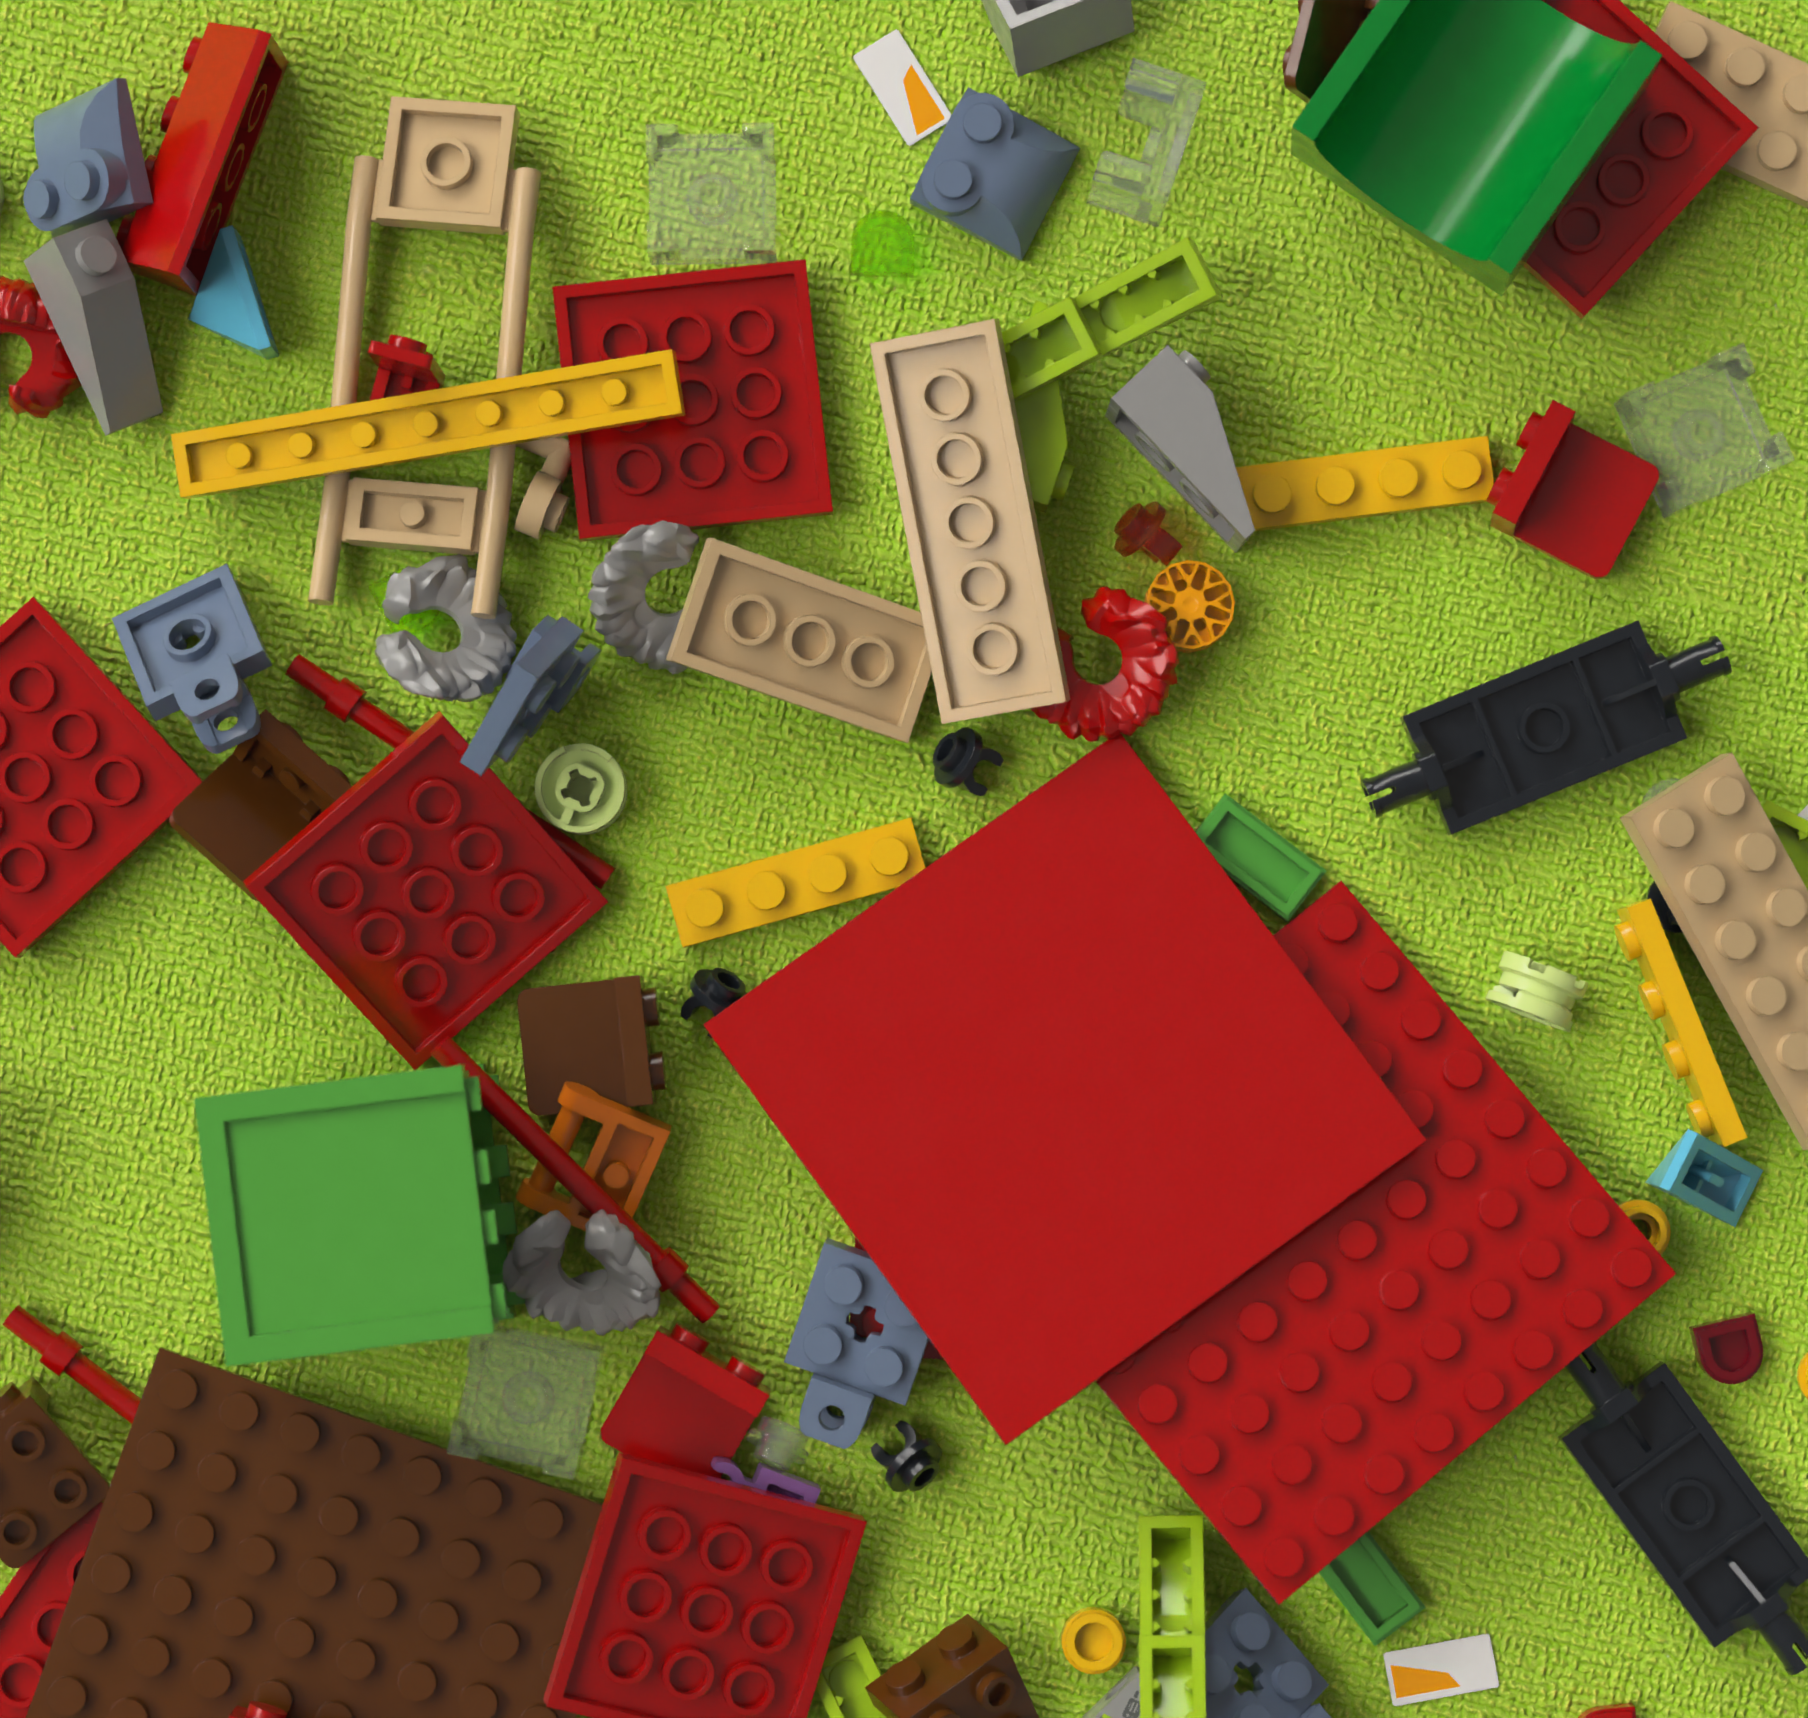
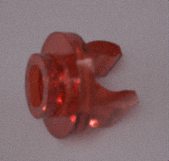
[1114,501,1183,566]

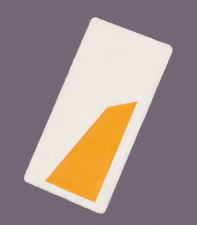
[853,30,952,146]
[1383,1634,1499,1706]

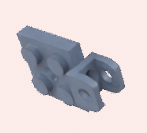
[112,564,272,754]
[460,615,602,776]
[784,1238,929,1449]
[1205,1588,1331,1718]

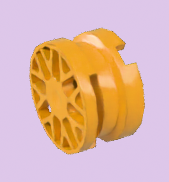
[1144,560,1235,654]

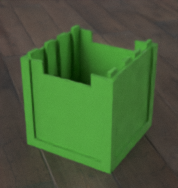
[194,1064,525,1367]

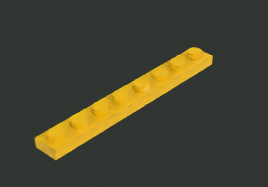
[171,349,686,499]

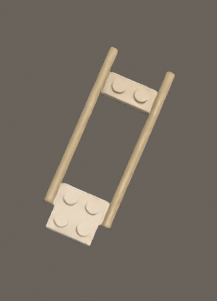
[308,96,541,619]

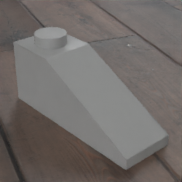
[24,219,163,436]

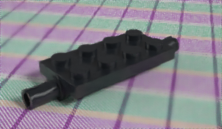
[1361,621,1732,836]
[1558,1341,1808,1675]

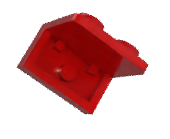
[1486,400,1659,579]
[600,1323,771,1478]

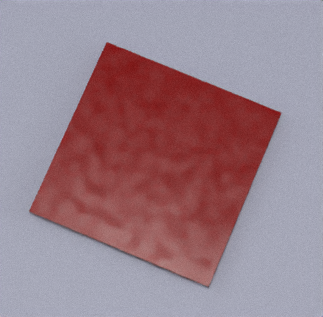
[703,733,1427,1446]
[1095,881,1677,1606]

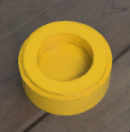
[1061,1607,1126,1674]

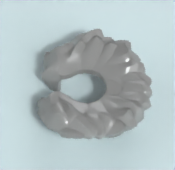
[588,520,699,674]
[375,554,517,702]
[502,1209,661,1336]

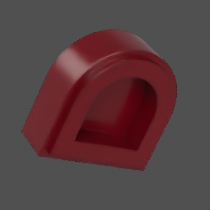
[1689,1312,1763,1384]

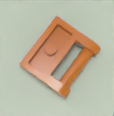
[515,1081,672,1231]

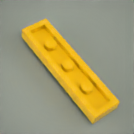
[1236,436,1494,531]
[666,817,925,948]
[1614,898,1748,1147]

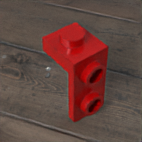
[368,335,446,400]

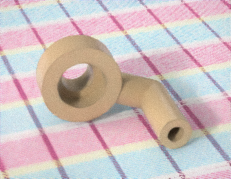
[514,437,571,540]

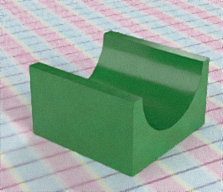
[1291,0,1662,296]

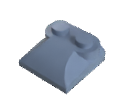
[23,78,153,238]
[910,87,1080,261]

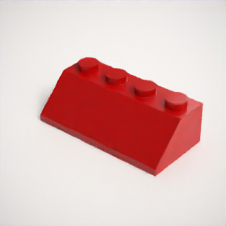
[116,22,289,296]

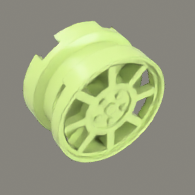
[535,743,627,835]
[1485,951,1588,1032]

